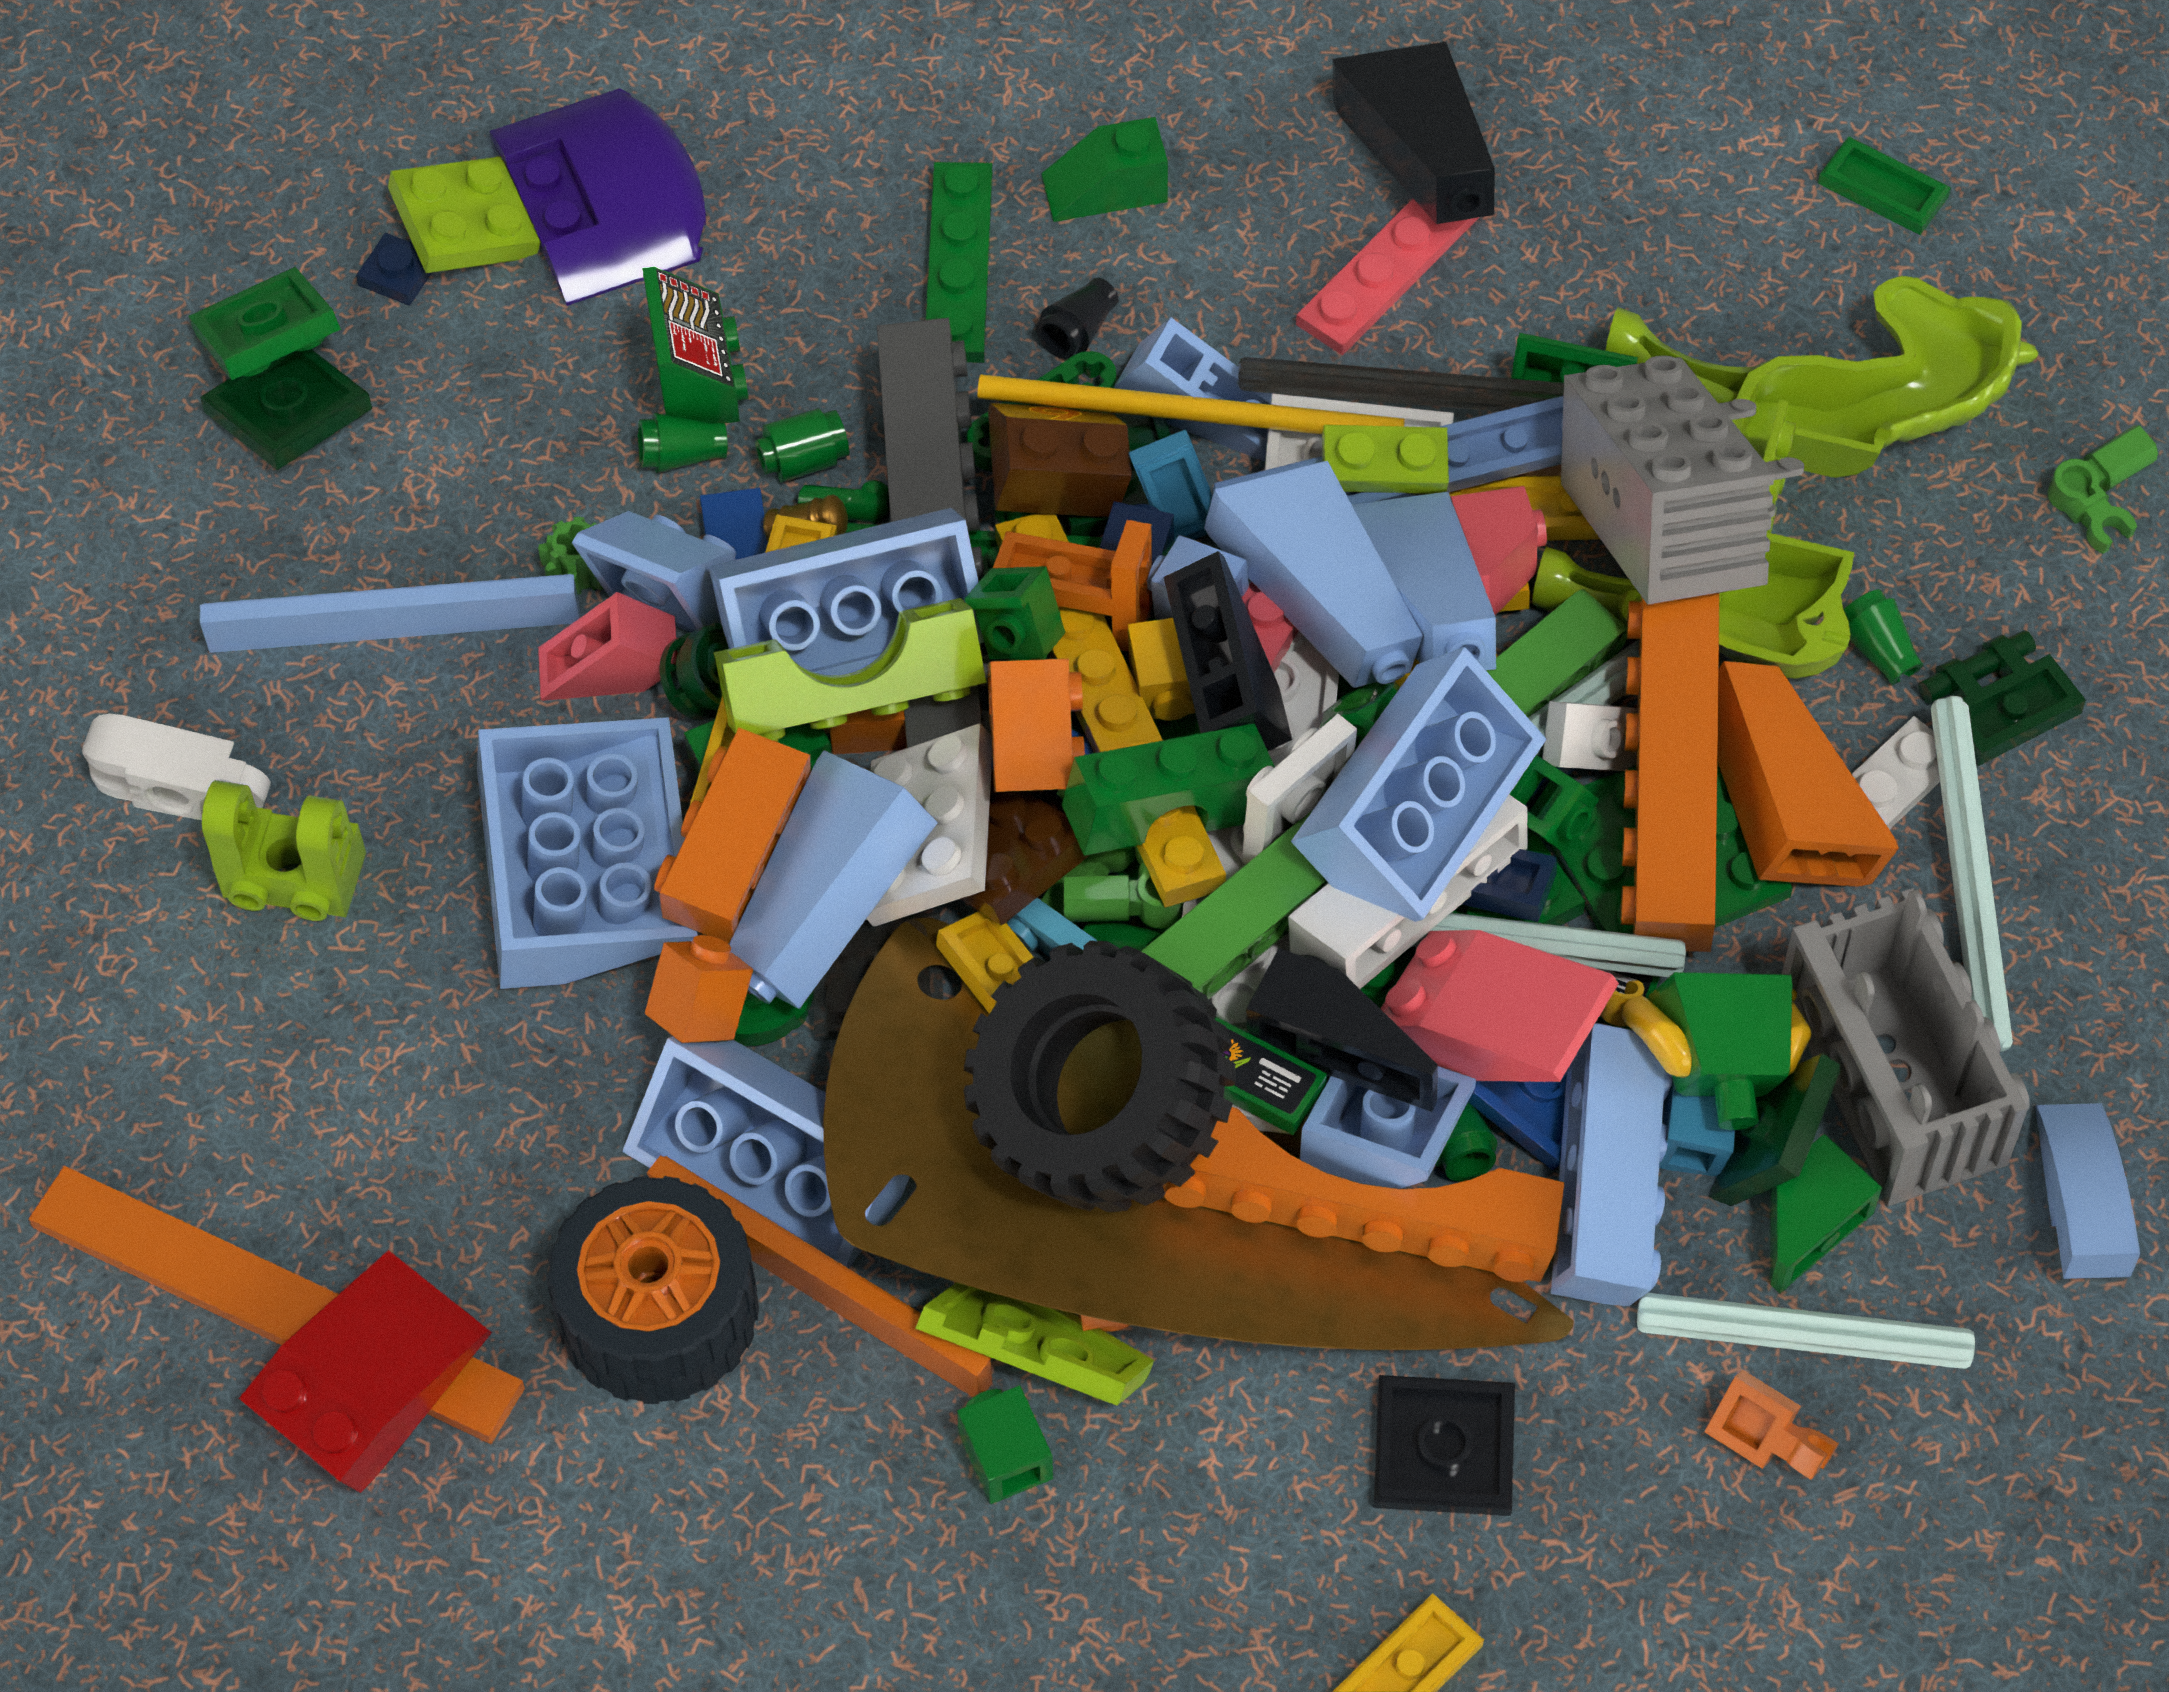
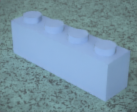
[1551,1023,1672,1306]

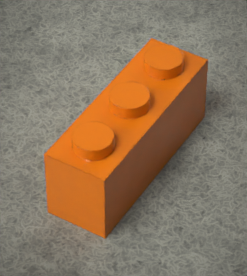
[654,727,811,944]

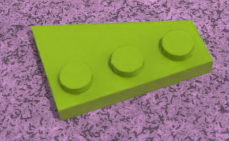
[915,1282,1155,1406]

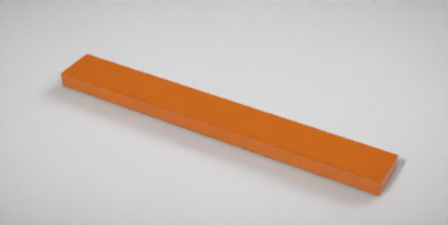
[28,1166,525,1444]

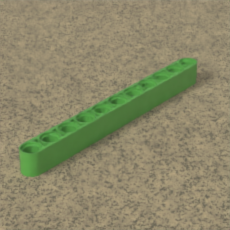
[1141,589,1628,999]

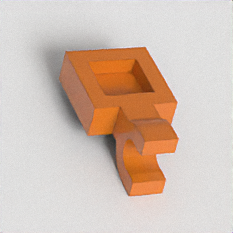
[1704,1370,1839,1480]

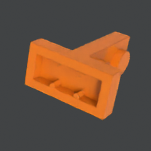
[993,520,1152,652]

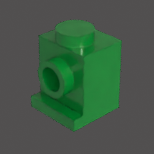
[964,566,1066,661]
[1509,755,1600,852]

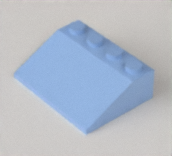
[477,717,698,989]

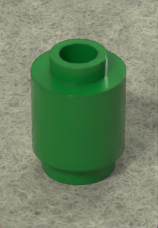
[755,408,850,483]

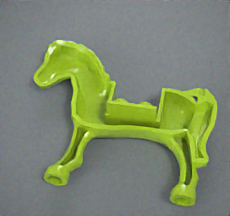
[1532,276,2038,679]

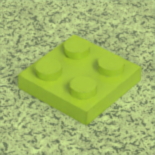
[388,156,540,273]

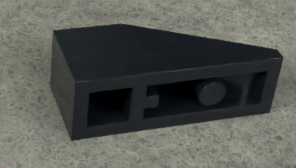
[1164,551,1292,751]
[1246,948,1438,1112]

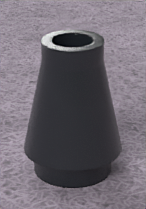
[1036,278,1118,359]

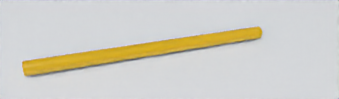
[977,374,1405,435]

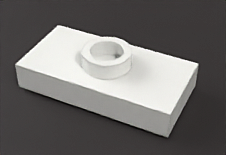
[1542,701,1637,771]

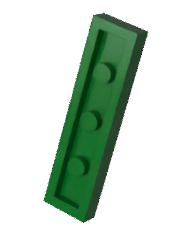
[926,162,993,363]

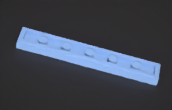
[200,574,580,653]

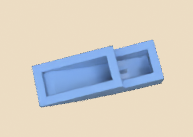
[2035,1103,2140,1279]

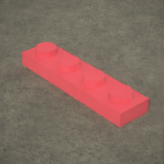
[1296,199,1480,356]

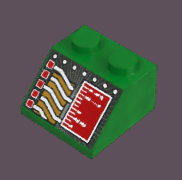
[642,266,749,424]

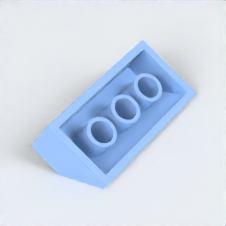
[709,508,985,675]
[1291,647,1547,922]
[622,1036,910,1268]

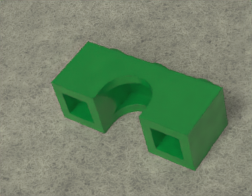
[1062,723,1275,856]

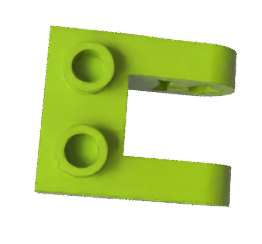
[202,780,366,921]

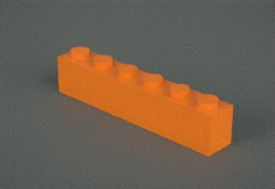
[1621,593,1719,952]

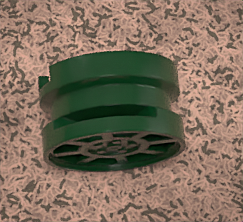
[659,623,729,721]

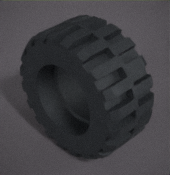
[963,941,1235,1213]

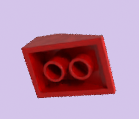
[239,1250,492,1493]

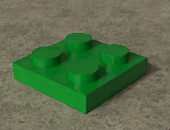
[188,267,341,380]

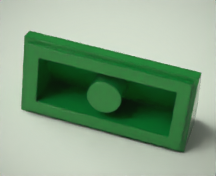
[1509,332,1638,397]

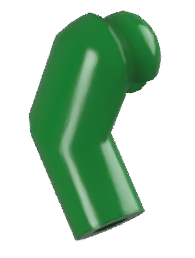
[798,480,890,524]

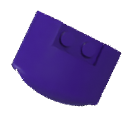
[489,88,706,306]

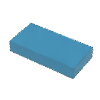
[1128,429,1213,541]

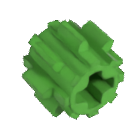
[538,517,603,595]

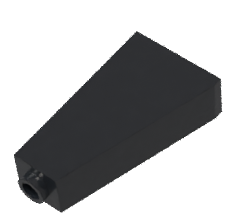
[1332,41,1495,224]

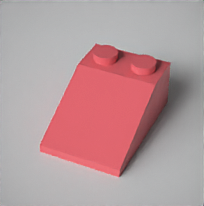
[1381,930,1619,1082]

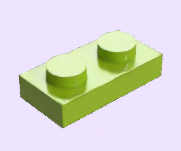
[1322,425,1449,494]

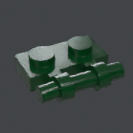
[1918,630,2086,766]

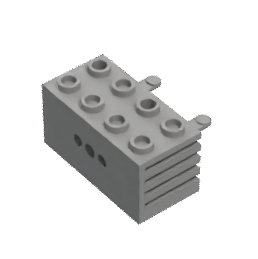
[1561,356,1804,605]
[1782,888,2030,1207]

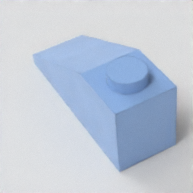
[1114,317,1274,462]

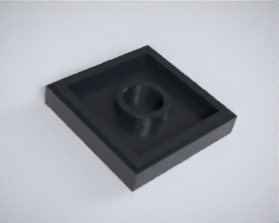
[1373,1375,1515,1516]

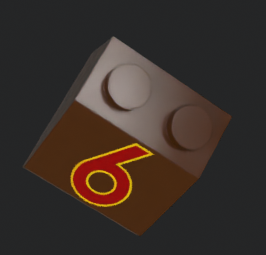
[988,403,1132,518]

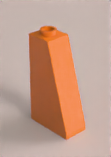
[1717,661,1899,887]

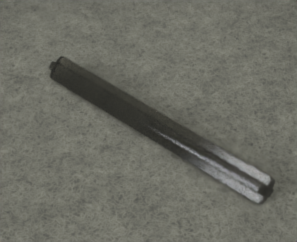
[1237,357,1564,412]

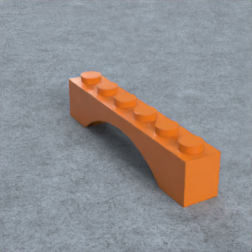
[1162,1107,1565,1282]

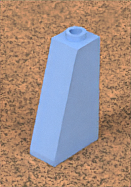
[1204,461,1423,688]
[1352,492,1496,670]
[729,750,938,1009]

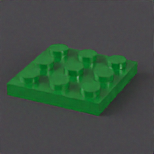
[1549,762,1793,934]

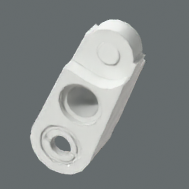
[82,714,271,820]

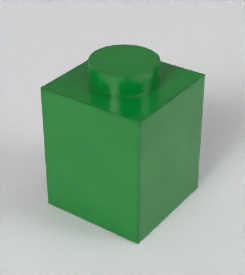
[957,1385,1054,1505]

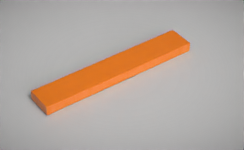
[647,1155,993,1397]

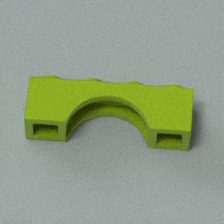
[714,598,987,740]

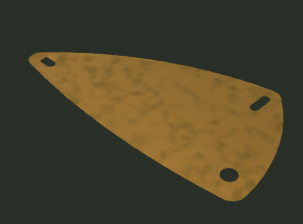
[823,918,1574,1350]

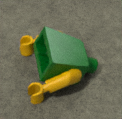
[1600,972,1811,1130]

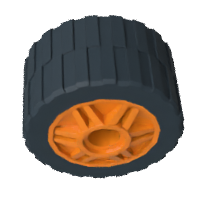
[546,1176,759,1404]

